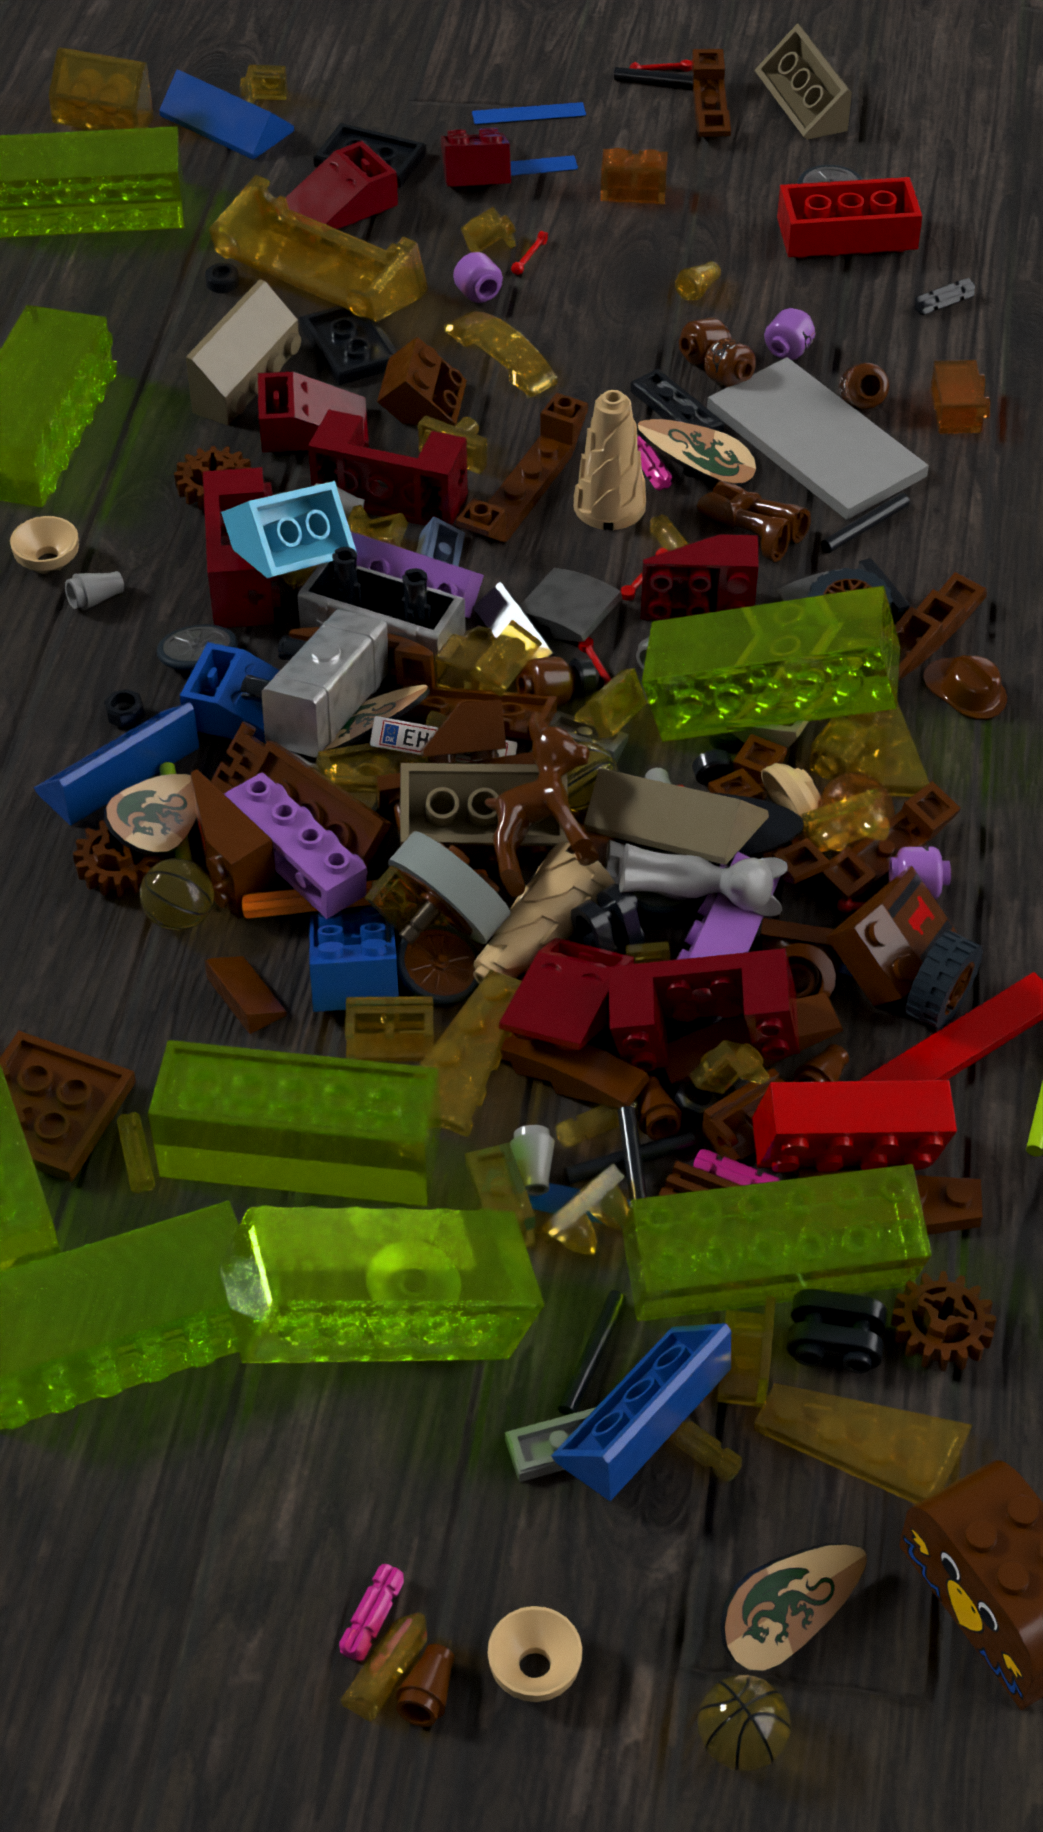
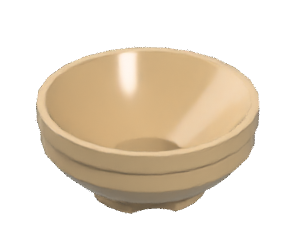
[10,516,79,574]
[761,763,821,832]
[488,1606,582,1702]

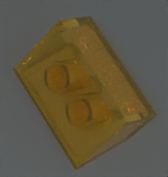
[49,47,154,139]

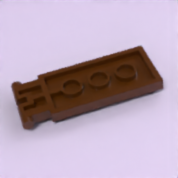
[210,721,392,868]

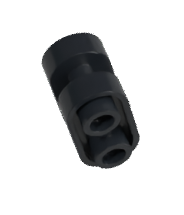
[571,884,645,958]
[786,1289,887,1374]

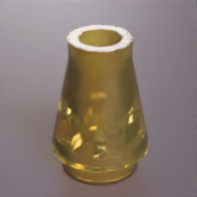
[675,261,721,300]

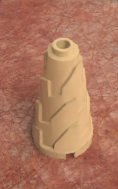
[573,390,646,530]
[473,841,616,991]

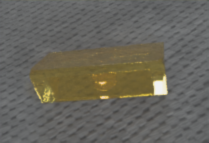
[341,1612,427,1722]

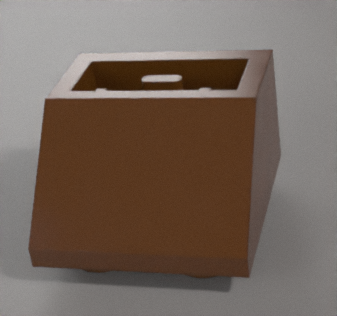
[377,337,467,428]
[420,699,506,763]

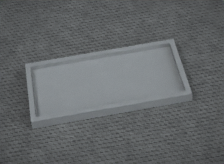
[707,357,929,520]

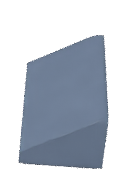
[416,516,465,566]

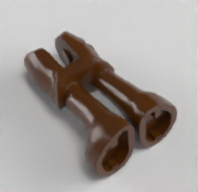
[697,481,811,562]

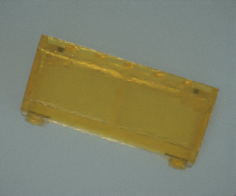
[209,175,428,322]

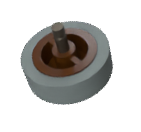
[388,831,511,945]

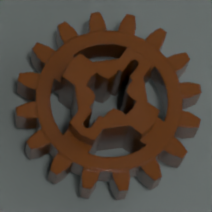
[174,446,251,510]
[73,820,165,897]
[891,1271,996,1372]

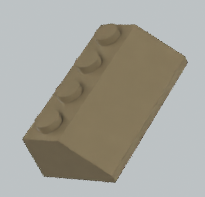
[186,279,301,426]

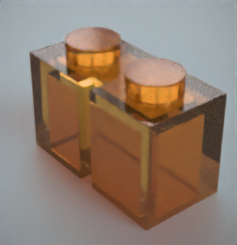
[601,148,668,204]
[930,360,990,434]

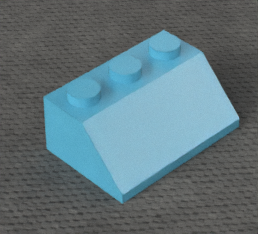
[221,481,357,578]

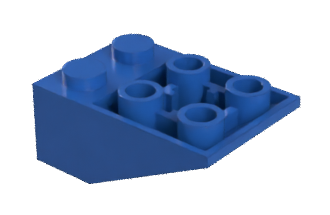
[180,642,296,753]
[309,906,399,1012]

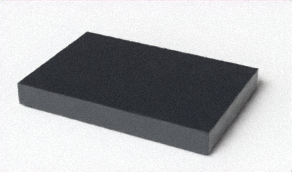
[313,123,427,188]
[299,300,397,385]

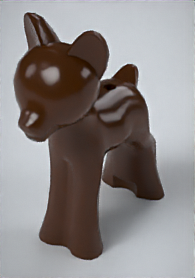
[485,712,599,897]

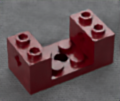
[308,409,468,526]
[203,467,281,628]
[609,948,800,1072]

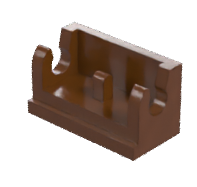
[702,1068,784,1163]

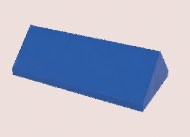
[159,69,294,160]
[34,702,199,826]
[551,1323,731,1501]

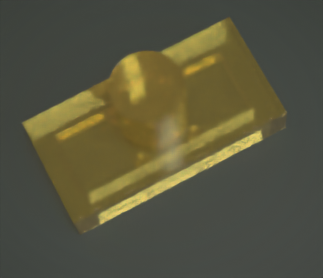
[418,415,487,474]

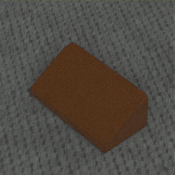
[205,956,287,1034]

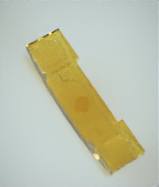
[444,311,558,397]

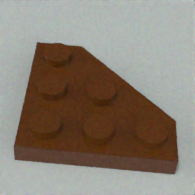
[0,1030,136,1183]

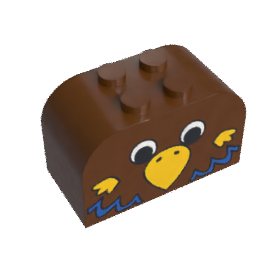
[899,1460,1043,1710]

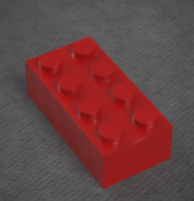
[777,177,923,258]
[752,1080,957,1173]

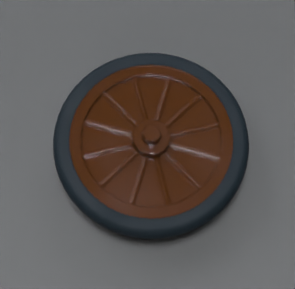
[396,924,480,1005]

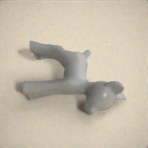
[604,839,788,916]

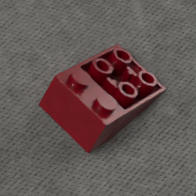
[441,128,511,187]
[281,141,398,238]
[258,372,369,453]
[640,534,759,623]
[498,937,635,1051]

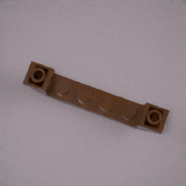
[456,393,588,542]

